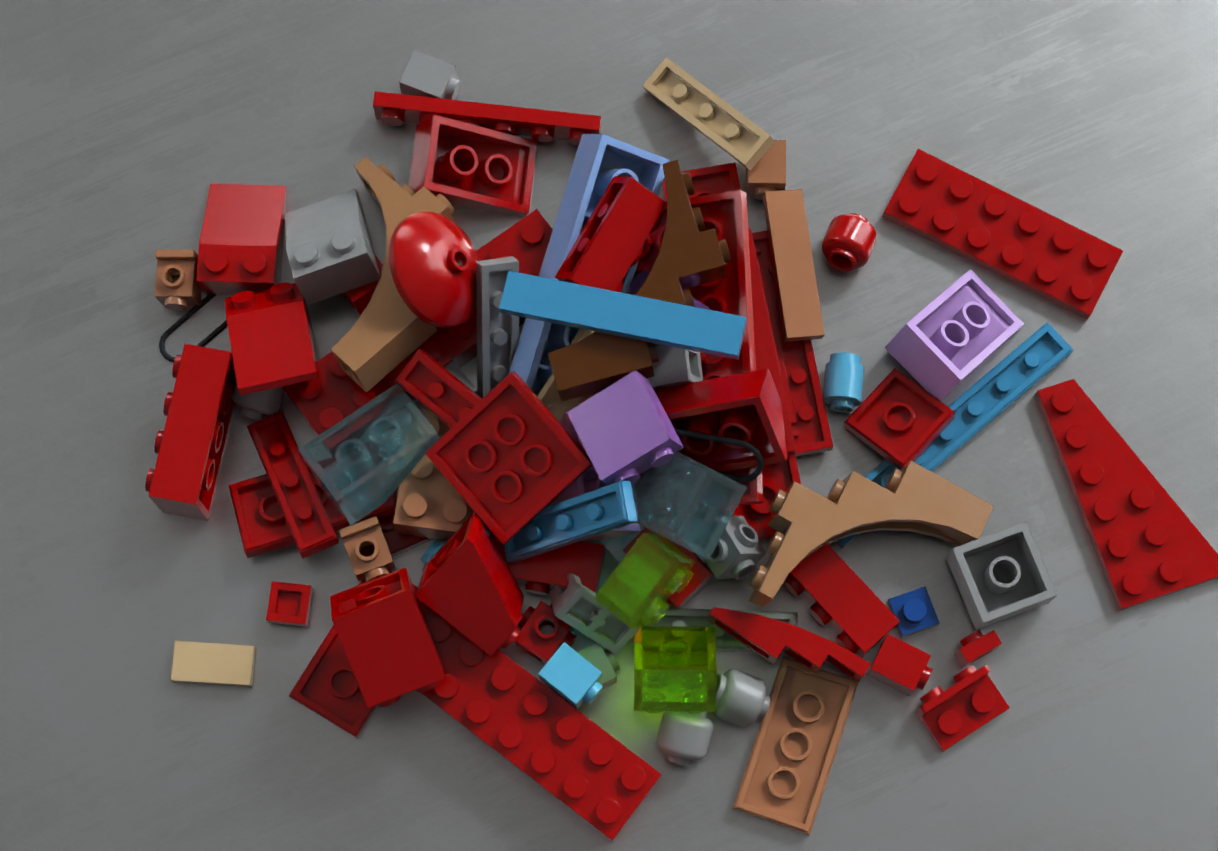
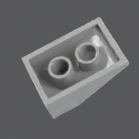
[285,189,381,305]

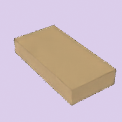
[171,641,256,687]

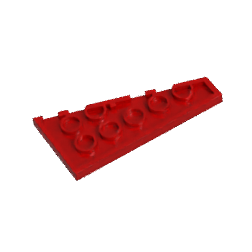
[1035,379,1218,611]

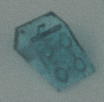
[605,452,747,560]

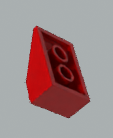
[408,115,538,215]
[196,184,287,295]
[225,282,318,396]

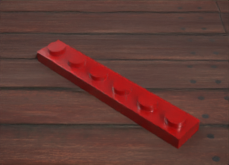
[373,91,601,146]

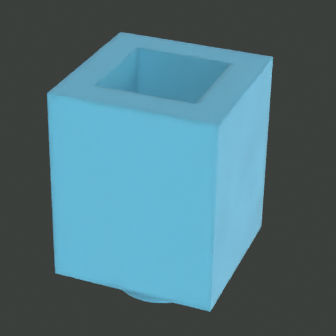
[538,642,603,709]

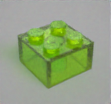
[594,533,696,629]
[634,626,717,714]

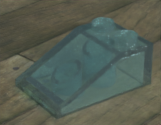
[298,383,440,526]

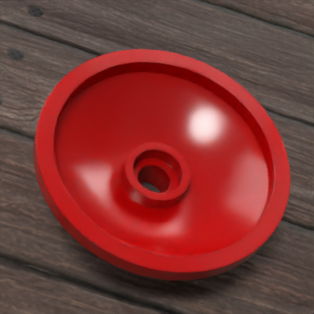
[389,211,480,328]

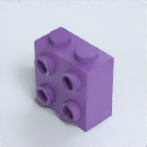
[567,370,684,485]

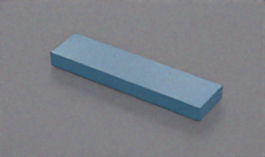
[504,481,638,563]

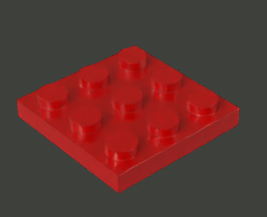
[425,372,593,544]

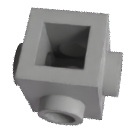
[694,516,766,580]

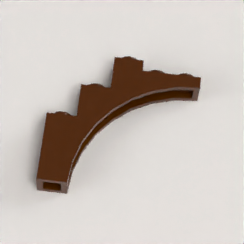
[548,160,731,402]

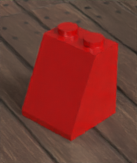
[415,511,524,657]
[330,567,445,708]

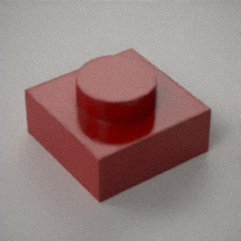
[266,581,313,627]
[954,629,1002,669]

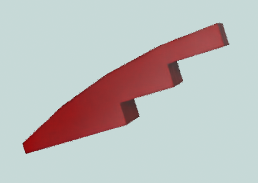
[708,607,871,683]

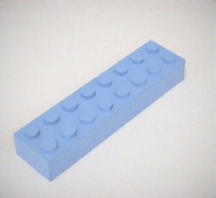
[508,134,669,396]

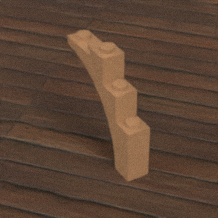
[331,157,456,392]
[749,460,994,609]

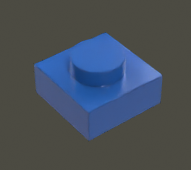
[887,586,940,638]

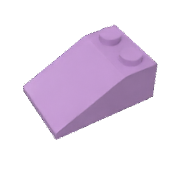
[885,269,1024,401]

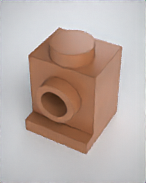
[154,250,202,310]
[339,516,396,582]

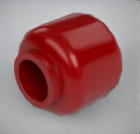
[822,213,876,271]

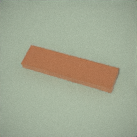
[762,189,825,342]

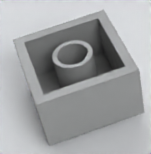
[946,521,1057,630]

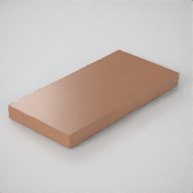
[732,656,858,835]

